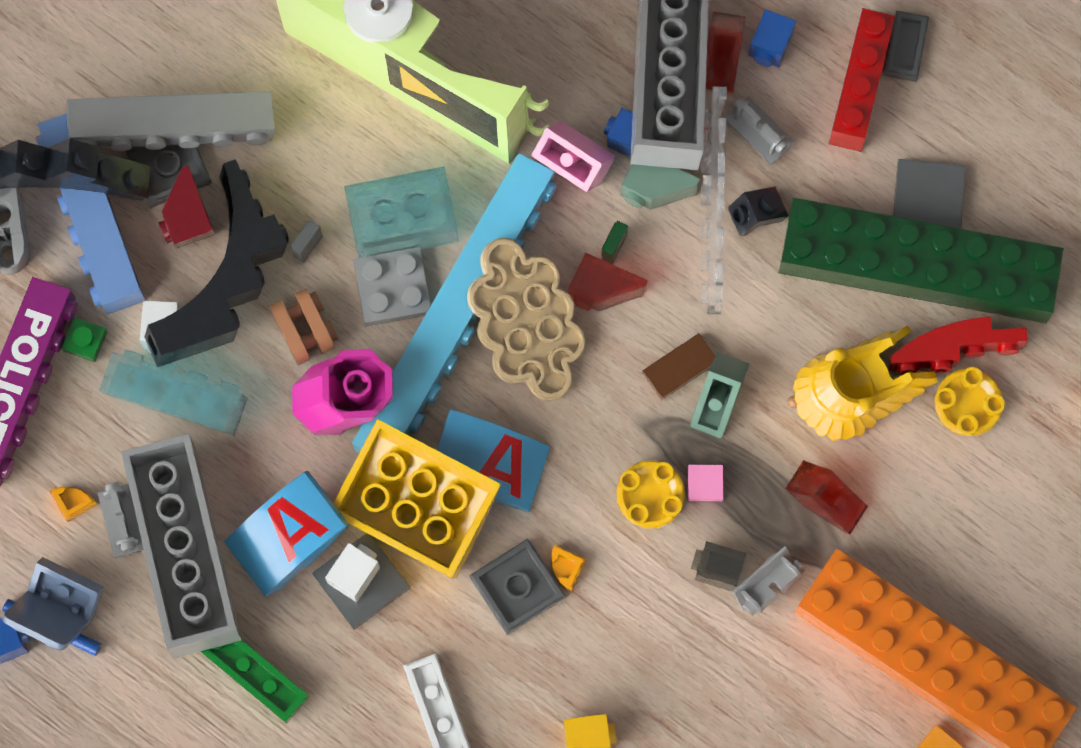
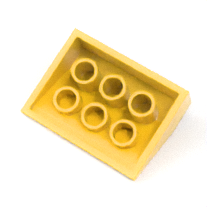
[333,419,501,578]

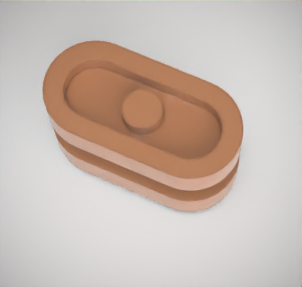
[269,288,338,365]

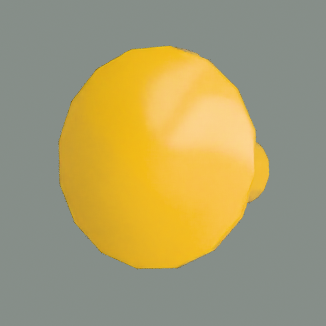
[934,367,1005,436]
[616,460,685,528]

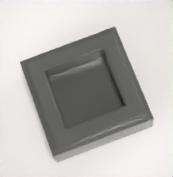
[291,220,323,263]

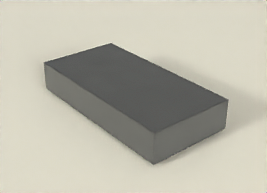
[884,10,929,82]

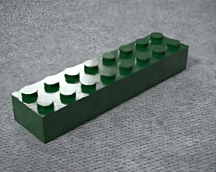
[778,198,1064,324]

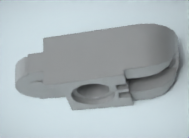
[0,188,30,275]

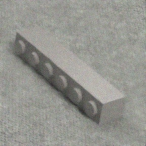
[66,91,275,151]

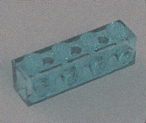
[99,349,248,437]

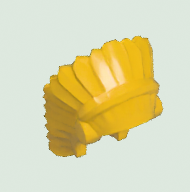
[793,325,938,441]

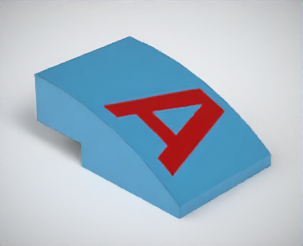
[437,409,550,512]
[224,471,349,596]

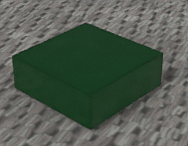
[601,220,628,264]

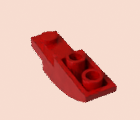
[887,316,1028,375]

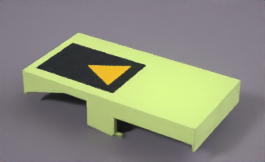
[276,0,549,163]

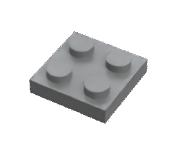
[353,247,430,327]

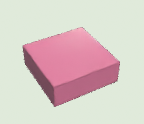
[688,465,723,501]

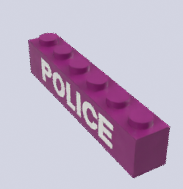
[0,277,78,487]

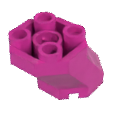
[292,349,393,435]

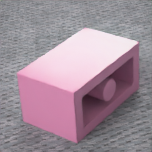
[531,121,616,192]

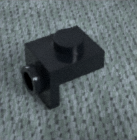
[728,186,789,236]

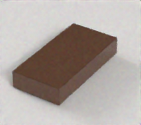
[642,333,715,400]

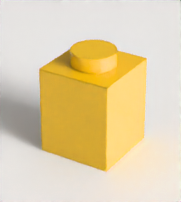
[564,714,617,748]

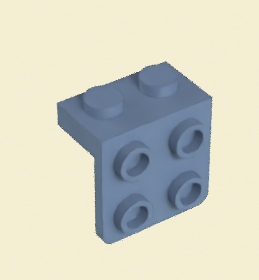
[3,557,104,650]

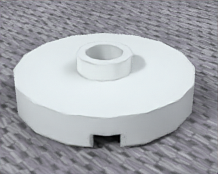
[343,0,413,43]

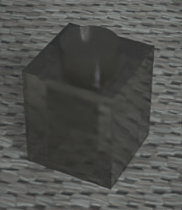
[691,541,747,591]

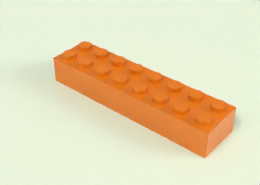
[795,548,1077,748]

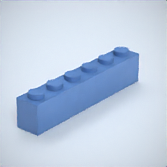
[36,113,146,315]

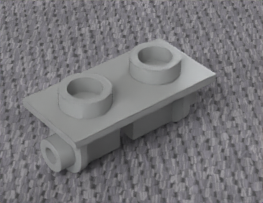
[724,96,795,165]
[97,482,144,558]
[732,546,805,615]

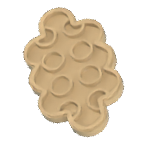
[467,238,586,401]

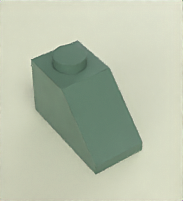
[621,164,700,209]
[689,352,750,439]

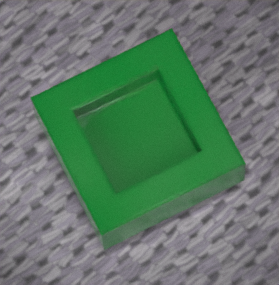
[61,317,108,362]

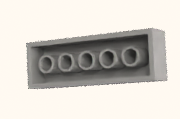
[630,0,709,170]
[121,434,242,659]

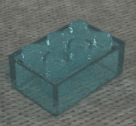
[344,166,459,258]

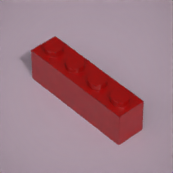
[829,8,895,152]

